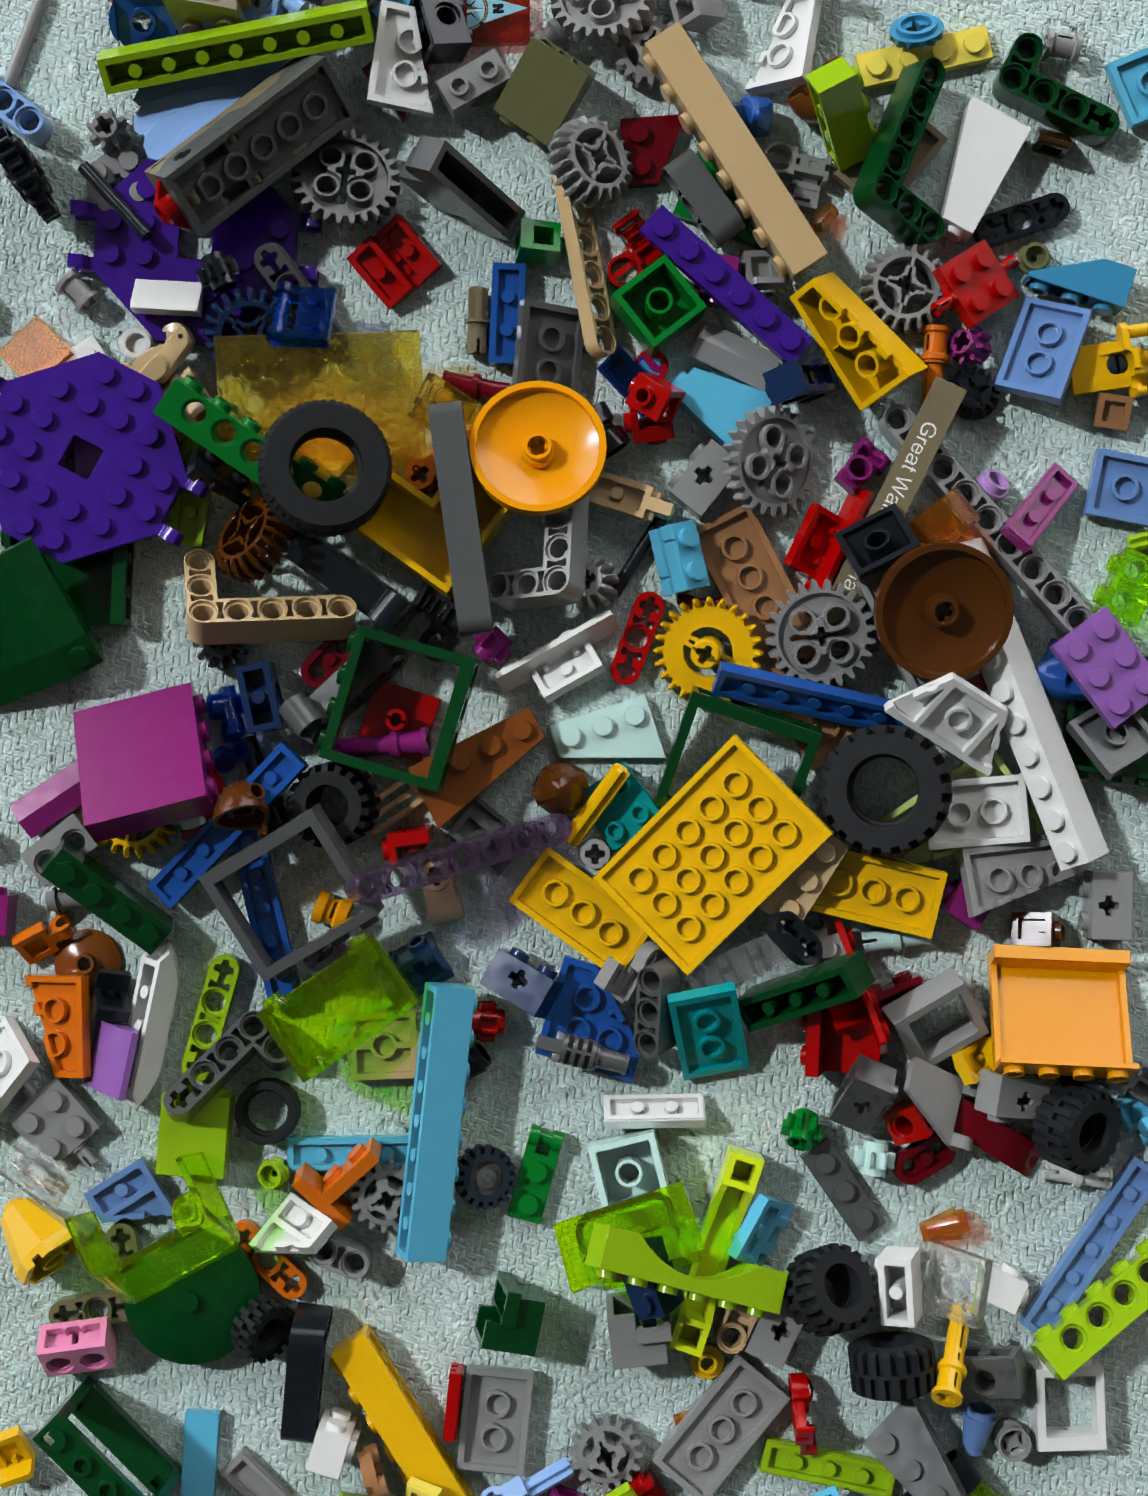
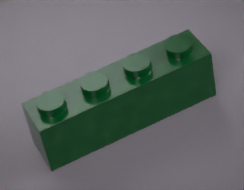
[40,837,173,955]
[738,950,876,1033]

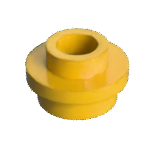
[690,1344,724,1379]

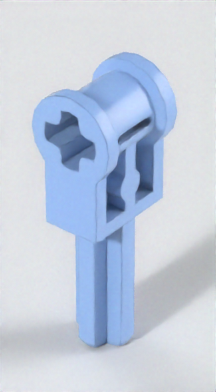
[481,1457,575,1496]

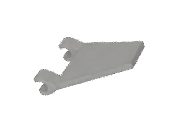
[904,1056,978,1152]

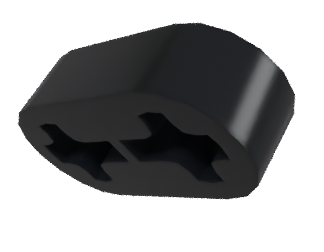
[766,911,823,966]

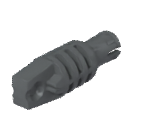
[535,1031,630,1075]

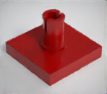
[358,682,441,762]

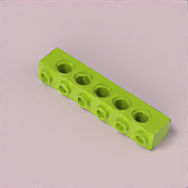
[1029,1237,1148,1381]

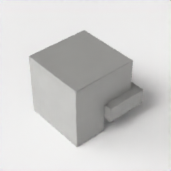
[606,1292,672,1370]

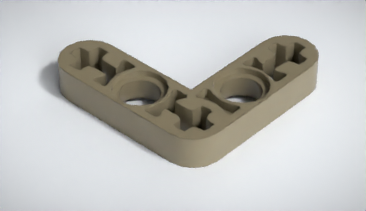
[48,1220,142,1324]

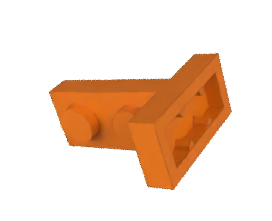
[292,1137,382,1231]

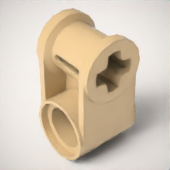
[419,858,465,926]
[714,1304,760,1354]

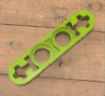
[181,953,242,1082]

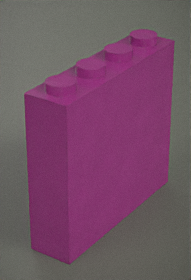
[73,682,219,843]

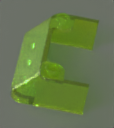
[64,1152,240,1304]

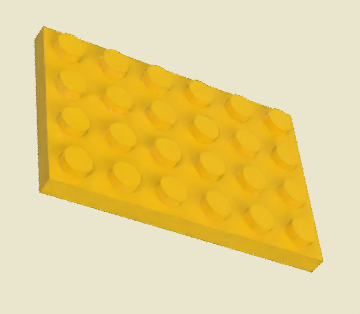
[593,734,834,976]

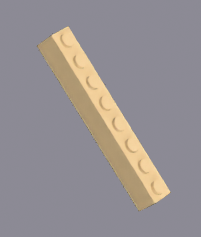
[641,21,828,282]

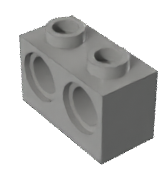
[20,813,103,887]

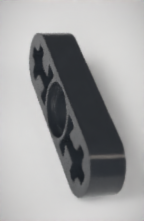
[973,193,1070,248]

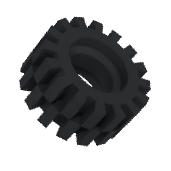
[230,1294,295,1364]

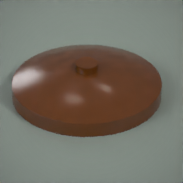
[873,541,1014,680]

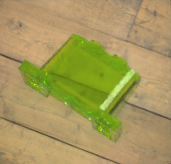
[553,1181,705,1293]

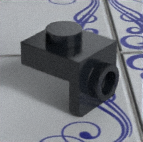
[90,968,132,1023]

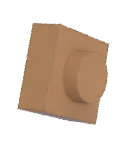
[1092,392,1134,431]

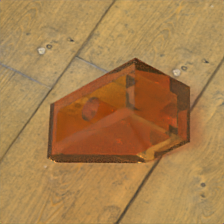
[907,486,981,544]

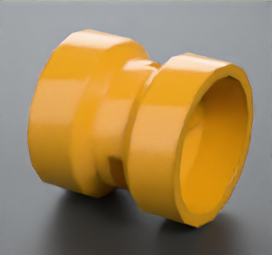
[310,890,354,928]

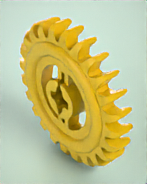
[653,596,764,699]

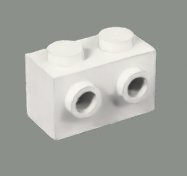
[874,1246,923,1328]
[305,1407,361,1480]

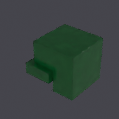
[474,1271,546,1356]

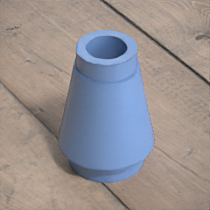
[962,1402,997,1457]

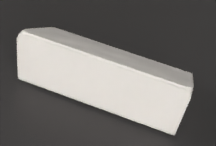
[130,279,204,317]

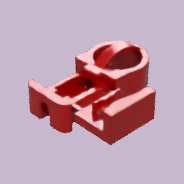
[607,208,663,290]
[788,1372,818,1456]

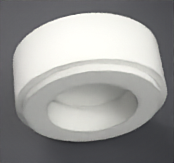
[119,327,155,362]

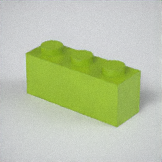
[805,56,876,172]

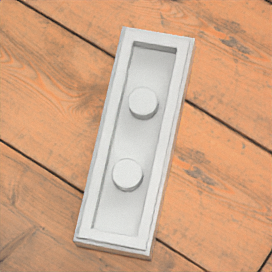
[603,1093,706,1129]

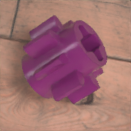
[950,325,992,369]
[472,625,513,666]

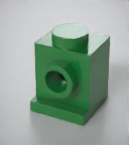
[515,218,566,267]

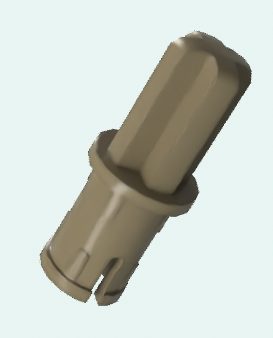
[464,286,490,355]

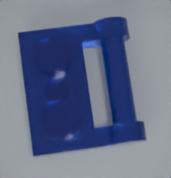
[266,281,338,348]

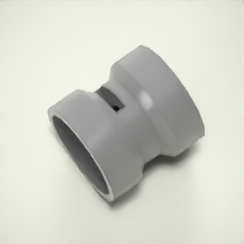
[991,1417,1032,1462]

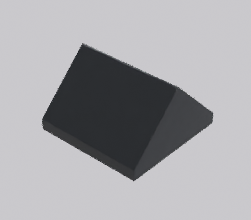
[834,503,921,581]

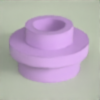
[976,469,1009,501]

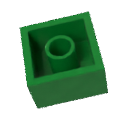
[610,254,707,358]

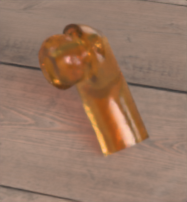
[808,203,839,234]

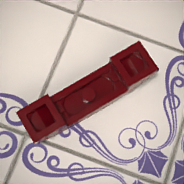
[953,1096,1040,1177]

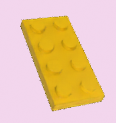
[508,846,648,969]
[810,849,948,939]

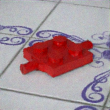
[930,239,1020,330]

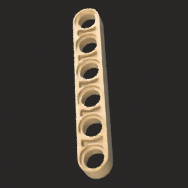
[553,175,617,360]

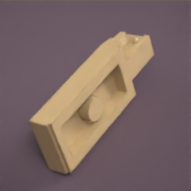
[589,471,676,522]

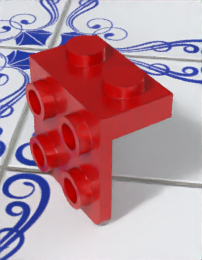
[800,1008,883,1078]

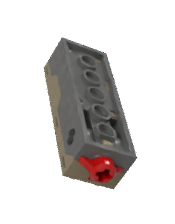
[144,54,359,237]

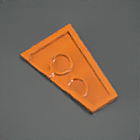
[24,974,91,1079]

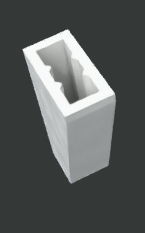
[940,96,1031,243]

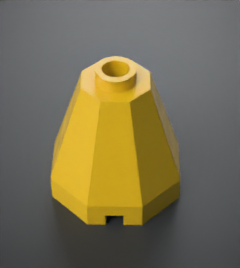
[0,1197,86,1285]

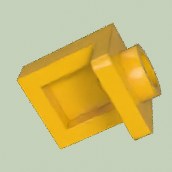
[951,1035,993,1086]
[0,1425,36,1489]

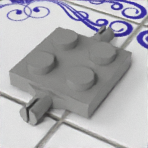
[7,1077,104,1170]

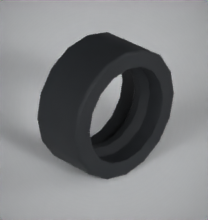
[234,1078,301,1145]

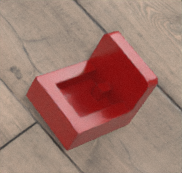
[623,405,675,445]

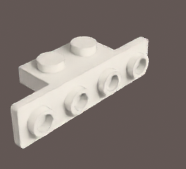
[493,610,619,703]

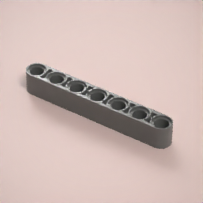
[428,400,494,637]

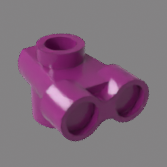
[834,437,891,494]

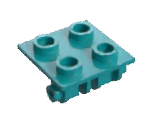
[581,761,660,851]

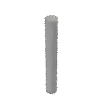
[2,0,49,89]

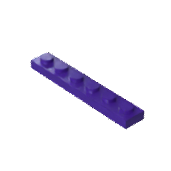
[639,205,814,364]

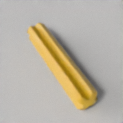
[563,763,630,846]

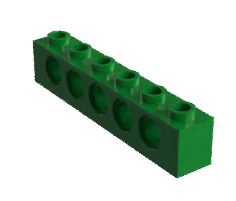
[153,375,349,501]

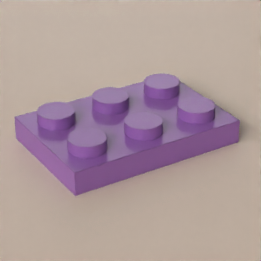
[1049,606,1148,729]

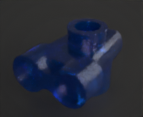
[206,686,246,743]

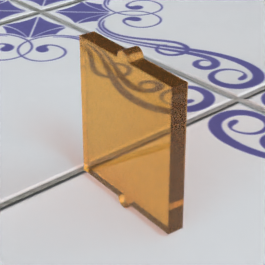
[0,315,74,377]

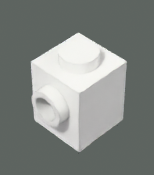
[971,1259,1029,1315]

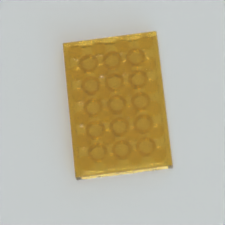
[213,330,427,471]

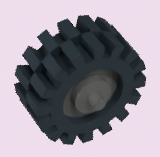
[454,1144,517,1209]

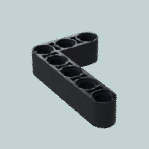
[283,530,418,637]

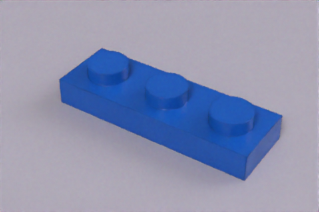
[489,262,527,366]

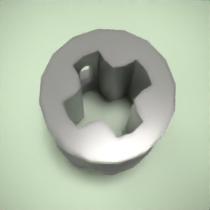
[1041,28,1083,64]
[55,270,101,315]
[580,838,610,869]

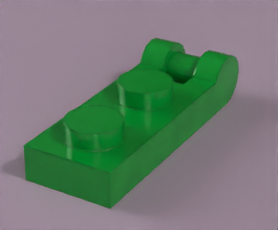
[508,1124,565,1224]

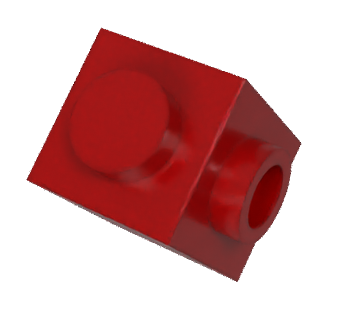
[625,372,686,423]

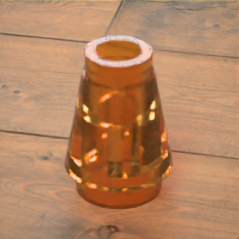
[919,1206,971,1243]

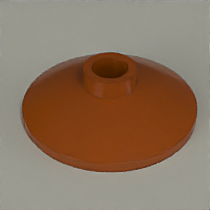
[54,929,122,996]

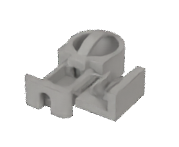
[764,141,832,216]
[593,941,670,1010]

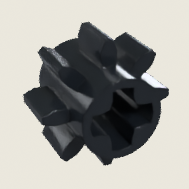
[196,251,241,294]

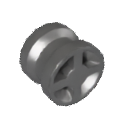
[530,18,571,51]

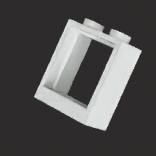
[1028,1356,1107,1452]

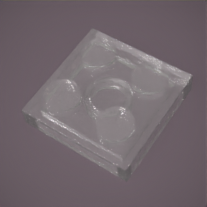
[922,1241,993,1329]

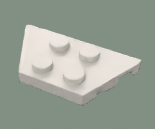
[884,672,1008,776]

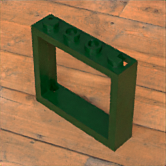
[317,625,480,793]
[653,685,823,809]
[32,1375,182,1496]

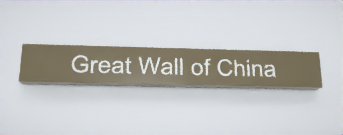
[827,376,967,634]

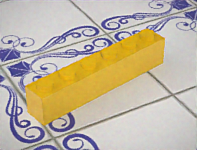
[330,1323,474,1496]

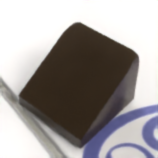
[1031,127,1072,159]

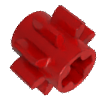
[472,1000,505,1042]

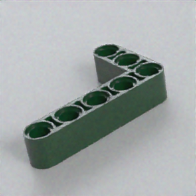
[852,57,945,247]

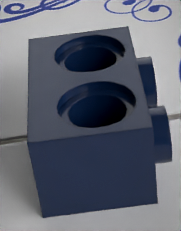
[763,358,840,406]

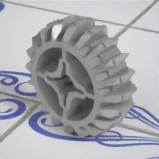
[546,115,634,210]
[858,243,943,335]

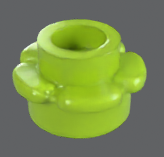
[257,1157,290,1190]

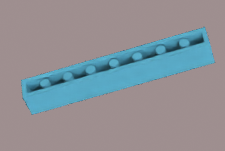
[396,982,478,1262]

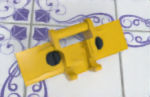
[1070,322,1148,397]

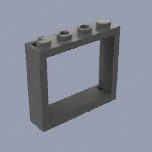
[198,803,385,982]

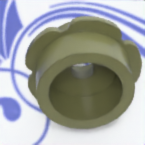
[1017,242,1050,273]

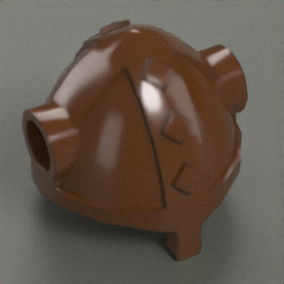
[532,761,590,816]
[212,781,270,838]

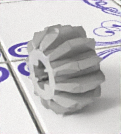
[562,554,620,612]

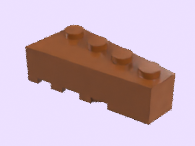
[408,707,545,829]

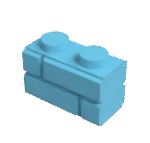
[648,520,710,597]

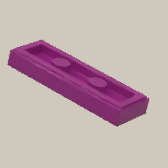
[999,462,1080,554]

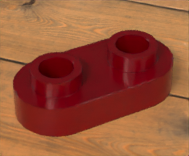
[301,639,350,689]
[892,1132,957,1185]

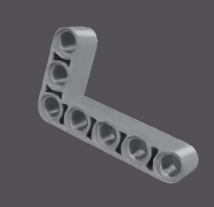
[487,494,589,612]

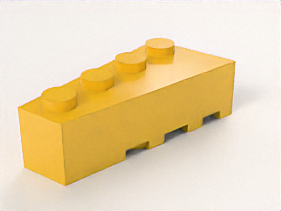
[789,271,928,411]

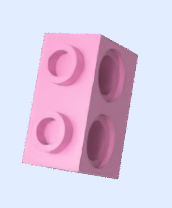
[36,1316,118,1377]

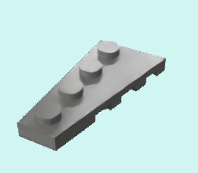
[957,839,1093,918]

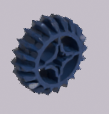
[203,286,296,380]

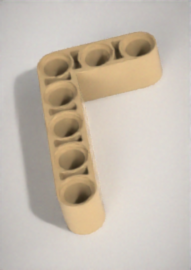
[184,549,357,645]

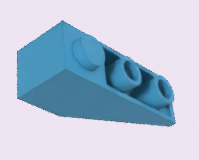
[1021,259,1137,317]

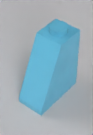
[672,367,772,452]

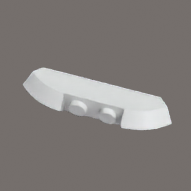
[125,942,180,1111]

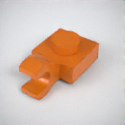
[11,911,76,965]

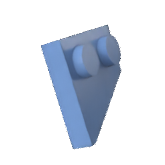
[84,1156,178,1223]

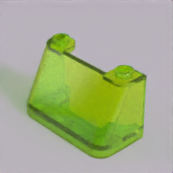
[257,932,423,1083]

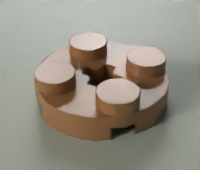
[356,1443,390,1496]

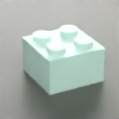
[587,1128,671,1215]

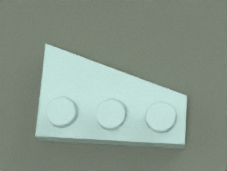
[550,694,666,758]

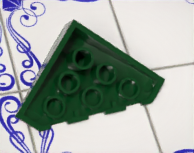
[0,536,104,707]

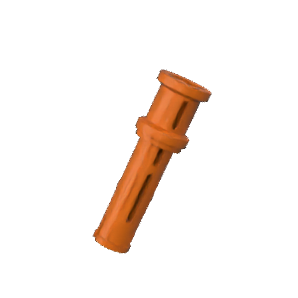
[920,324,952,405]

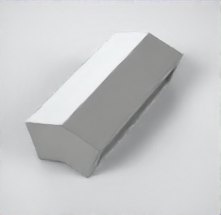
[689,321,780,391]

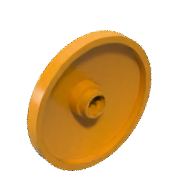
[469,381,607,516]

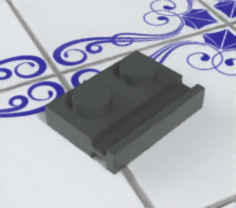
[446,796,530,877]

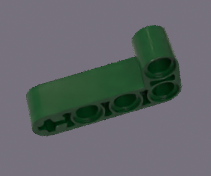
[992,32,1120,148]

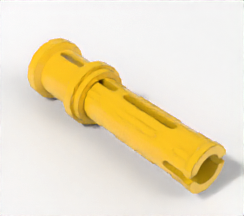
[931,1304,973,1408]

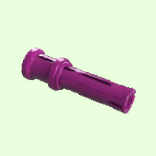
[334,727,432,759]

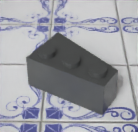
[863,1398,968,1496]

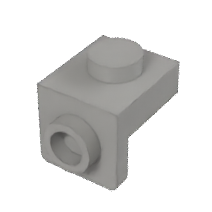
[739,250,785,298]

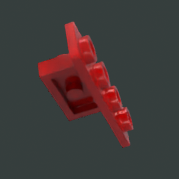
[783,489,873,613]
[827,920,891,1054]

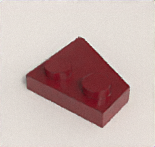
[620,115,682,189]

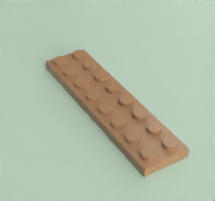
[697,505,862,771]

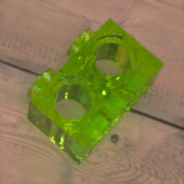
[1092,547,1148,628]

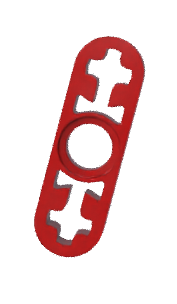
[610,591,664,685]

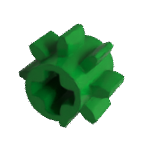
[780,1108,825,1151]

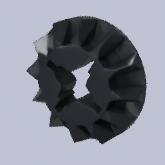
[949,366,1001,421]

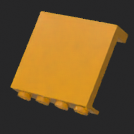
[987,944,1140,1083]

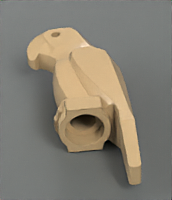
[121,322,195,386]

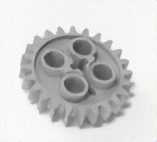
[550,0,657,47]
[721,405,820,516]
[765,579,876,686]

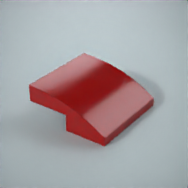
[346,213,444,310]

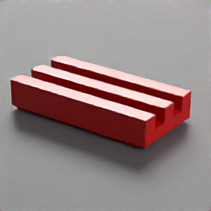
[442,1363,465,1442]

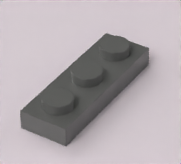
[800,1137,886,1241]

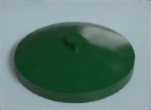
[123,1226,262,1365]

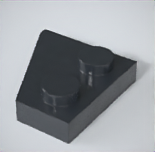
[186,444,252,507]

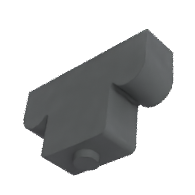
[398,135,525,242]

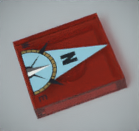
[463,0,531,47]

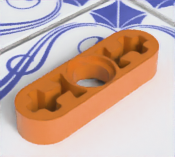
[228,1219,309,1299]

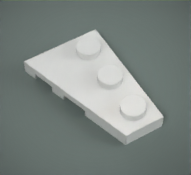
[745,0,823,96]

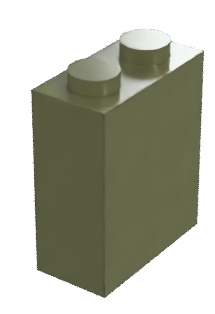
[493,35,597,148]

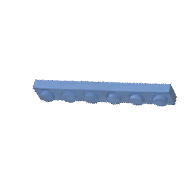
[1018,1155,1148,1333]

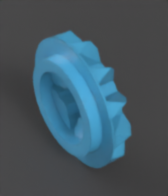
[889,13,944,50]

